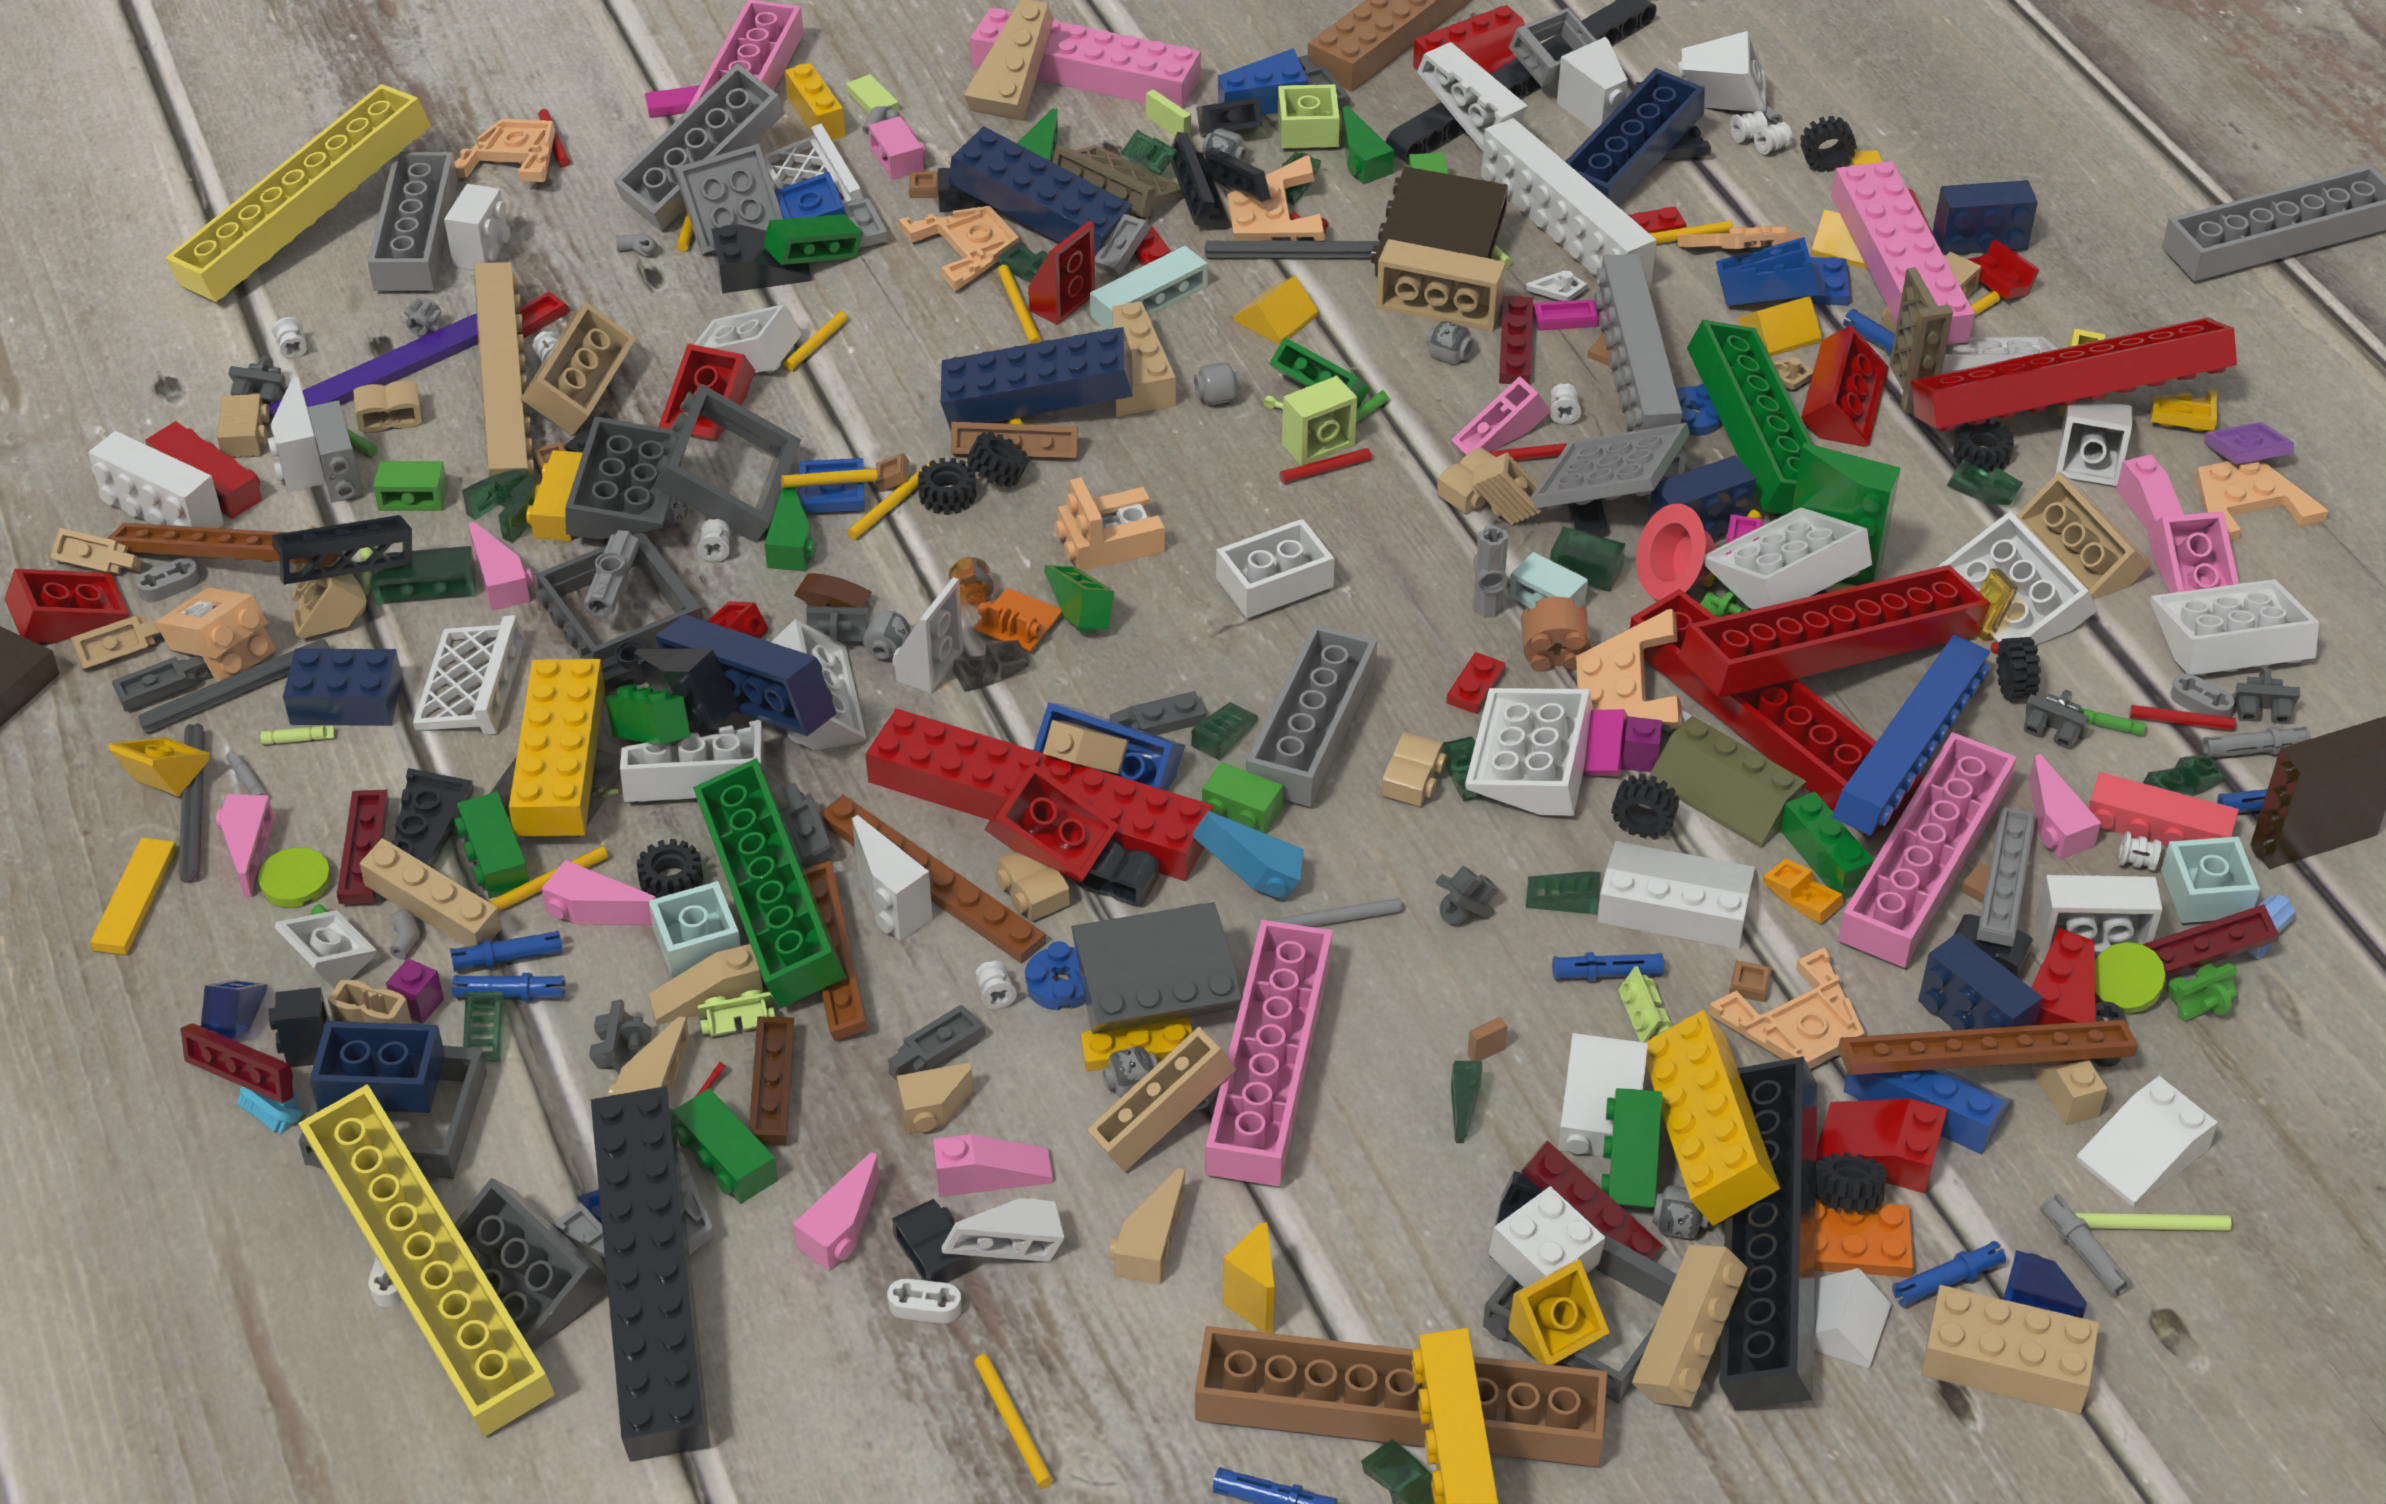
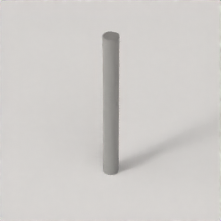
[1259,898,1402,927]

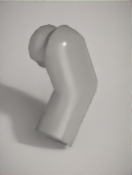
[862,106,900,135]
[616,233,657,256]
[389,909,420,959]

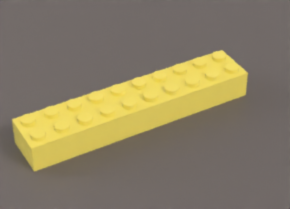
[165,84,431,302]
[298,1084,555,1437]

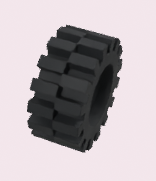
[1800,116,1857,172]
[1953,419,2014,475]
[967,432,1029,487]
[918,457,976,515]
[1996,637,2041,699]
[1611,774,1679,839]
[637,839,703,898]
[1816,1152,1887,1213]

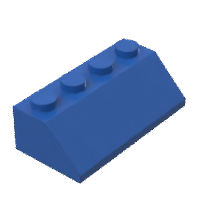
[1034,702,1185,791]
[1843,1069,2013,1155]

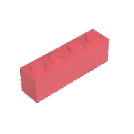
[2088,772,2239,846]

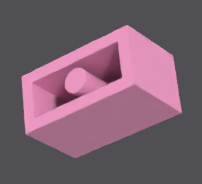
[868,116,926,180]

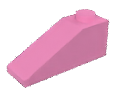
[1451,376,1551,455]
[2116,454,2184,529]
[468,522,534,611]
[2029,754,2101,860]
[216,794,275,897]
[541,860,656,925]
[933,1134,1053,1197]
[793,1151,880,1271]

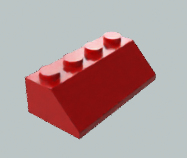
[1413,5,1525,74]
[1801,325,1889,447]

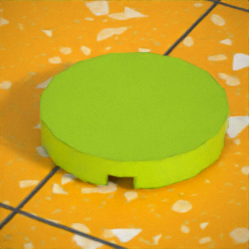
[258,847,332,908]
[2095,942,2166,1014]

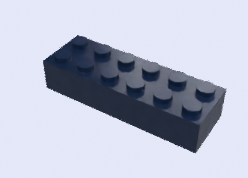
[1565,68,1705,206]
[948,126,1132,256]
[940,327,1133,430]
[655,614,837,736]

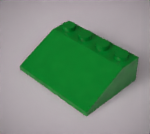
[1792,442,1901,586]

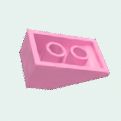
[2147,511,2239,593]

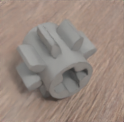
[403,298,444,336]

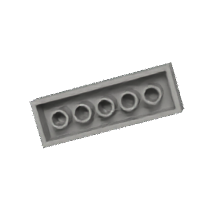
[614,63,785,231]
[368,152,458,292]
[1246,624,1377,807]

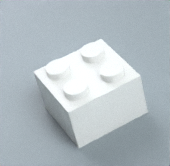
[444,184,510,270]
[1488,1186,1606,1288]

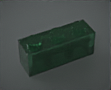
[371,546,476,605]

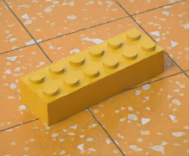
[509,659,605,836]
[1645,1009,1780,1226]
[1411,1328,1498,1504]

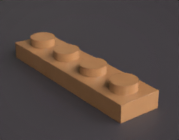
[951,422,1078,458]

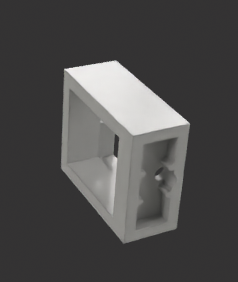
[1509,8,1597,87]
[307,400,363,503]

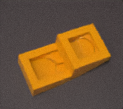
[1763,858,1843,924]

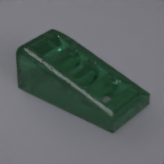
[1191,702,1258,760]
[1526,871,1601,914]
[463,992,505,1062]
[1450,1061,1483,1143]

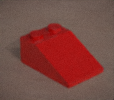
[1028,221,1095,325]
[658,344,755,441]
[4,568,130,643]
[984,763,1119,882]
[1816,1098,1947,1194]

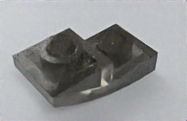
[953,640,1030,692]

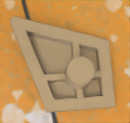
[1773,357,1814,390]

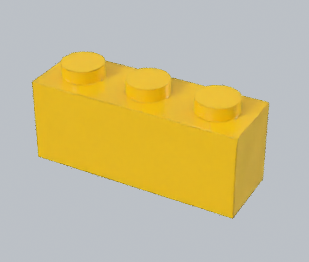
[784,63,845,140]
[526,450,583,541]

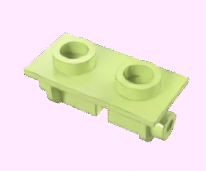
[1618,966,1673,1043]
[698,990,775,1037]

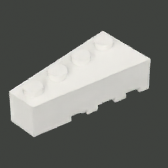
[1417,42,1528,151]
[620,720,764,802]

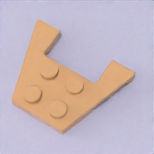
[455,119,555,182]
[1227,155,1326,241]
[899,206,1019,291]
[1677,226,1800,249]
[2195,460,2329,541]
[1576,609,1682,729]
[1709,947,1865,1069]

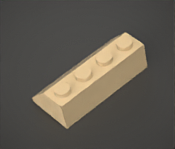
[2016,472,2153,600]

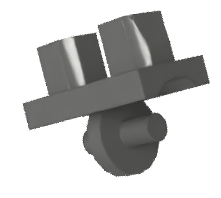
[228,356,288,405]
[806,606,867,642]
[2231,668,2300,724]
[2024,690,2089,749]
[1435,866,1499,924]
[589,999,652,1074]

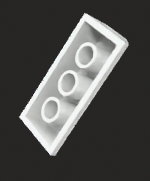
[771,619,867,751]

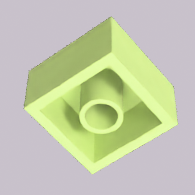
[1278,84,1340,149]
[1282,376,1357,466]

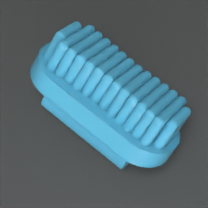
[237,1086,304,1134]

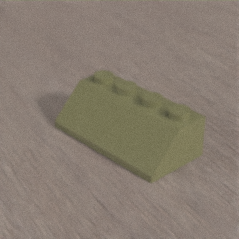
[1648,716,1806,848]

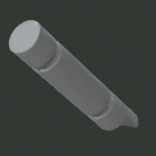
[226,750,267,795]

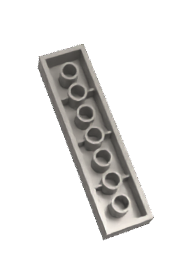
[2162,165,2386,281]
[1594,254,1682,432]

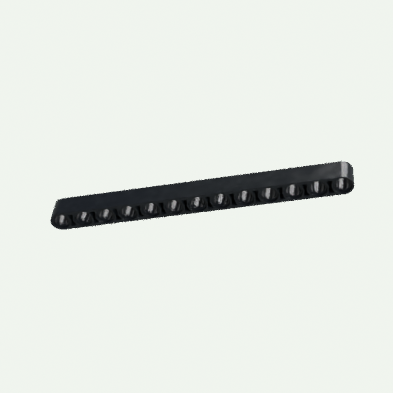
[1386,0,1657,164]

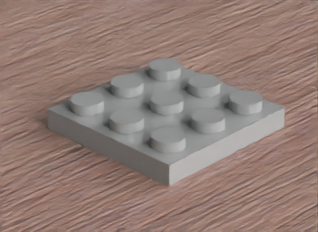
[673,143,784,255]

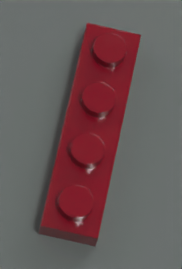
[1499,296,1533,385]
[337,789,389,904]
[2143,905,2279,978]
[180,1023,294,1103]
[1521,1140,1663,1260]

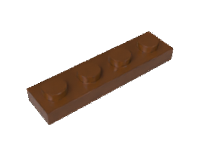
[749,1016,795,1145]

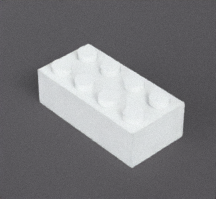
[88,431,224,528]

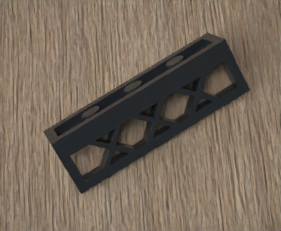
[1168,132,1230,229]
[272,515,412,585]

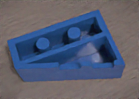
[1218,48,1308,115]
[1716,237,1819,306]

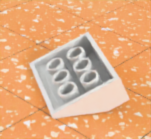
[1941,337,2058,374]
[1703,507,1872,609]
[1936,511,2098,646]
[2150,579,2319,677]
[1465,688,1593,816]
[1597,841,1755,949]

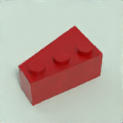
[2031,928,2096,1025]

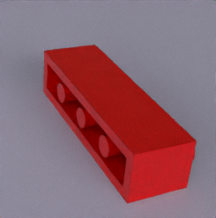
[145,421,262,519]

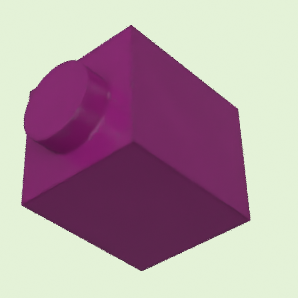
[1621,716,1662,773]
[386,958,444,1024]

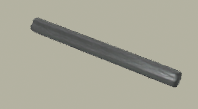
[1205,240,1380,259]
[138,639,330,733]
[178,723,205,883]

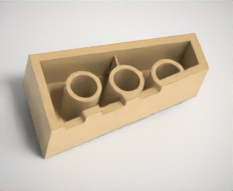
[963,0,1054,120]
[1112,301,1176,417]

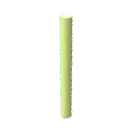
[2075,1213,2231,1231]

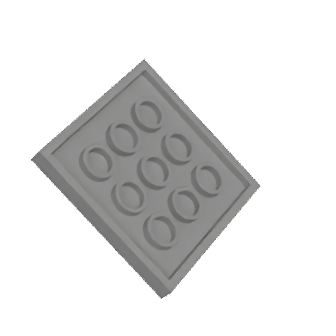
[1530,423,1690,510]

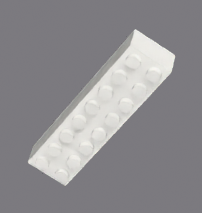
[1481,118,1657,288]

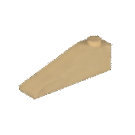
[291,525,367,639]

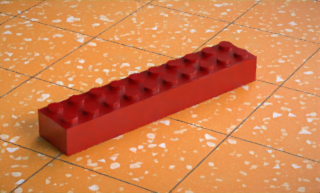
[1911,317,2237,431]
[1678,565,1991,698]
[1630,588,1923,838]
[865,708,1213,882]

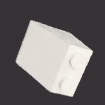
[1678,31,1766,112]
[1557,37,1627,131]
[2055,398,2132,486]
[1558,1033,1648,1156]

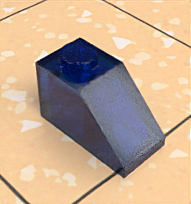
[201,980,267,1039]
[2003,1250,2087,1318]

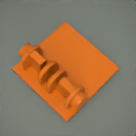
[973,588,1062,652]

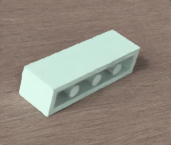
[1090,246,1208,329]

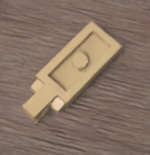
[50,527,144,575]
[70,615,162,670]

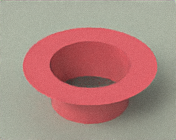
[1636,504,1715,600]

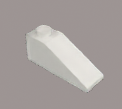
[941,1198,1064,1262]

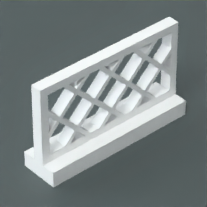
[763,123,863,204]
[413,615,526,735]

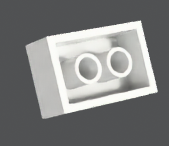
[1216,519,1335,618]
[2034,875,2163,956]

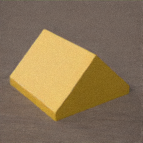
[1811,209,1868,269]
[1233,275,1319,345]
[1738,296,1822,357]
[108,737,210,797]
[1223,1222,1275,1333]
[1508,1259,1610,1365]

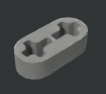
[135,558,200,602]
[2170,674,2235,717]

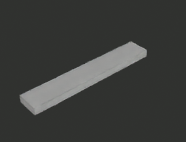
[1976,807,2036,947]

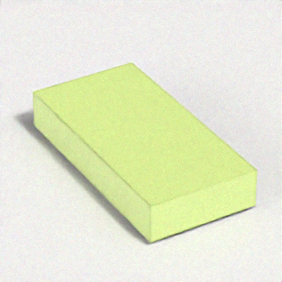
[846,74,899,114]
[1146,89,1191,138]

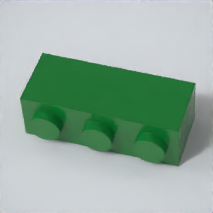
[763,214,863,265]
[1269,337,1371,407]
[605,685,691,745]
[454,791,529,899]
[1780,791,1874,900]
[674,1088,778,1204]
[1601,1088,1662,1210]

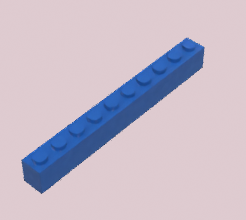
[1832,634,1991,836]

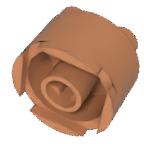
[1521,597,1591,672]

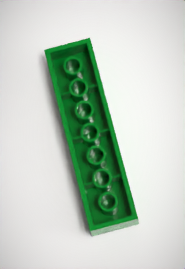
[1687,319,1813,514]
[693,758,847,1008]

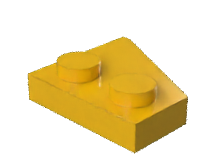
[2151,390,2217,431]

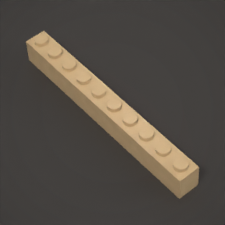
[474,262,534,492]

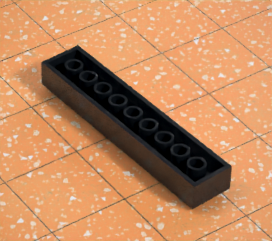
[1719,1056,1818,1411]
[591,1086,710,1462]

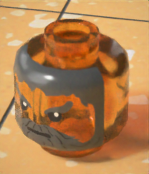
[948,557,994,605]

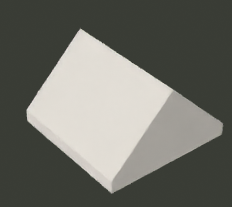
[274,910,377,989]
[1813,1268,1891,1369]

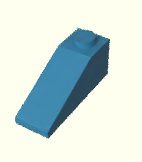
[1192,811,1304,901]

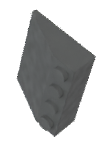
[565,416,688,540]
[1071,902,1241,1034]
[454,1178,607,1351]

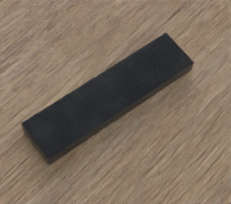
[1205,147,1271,202]

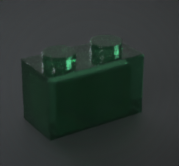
[1550,526,1626,592]

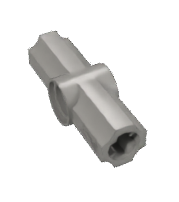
[1473,525,1508,618]
[584,530,639,619]

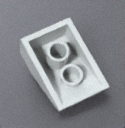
[694,304,802,373]
[267,377,326,492]
[892,577,964,694]
[852,815,933,942]
[2075,1076,2218,1208]

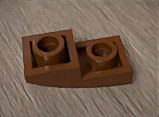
[794,573,872,607]

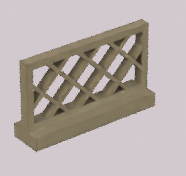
[1053,145,1183,217]
[1889,267,1953,414]

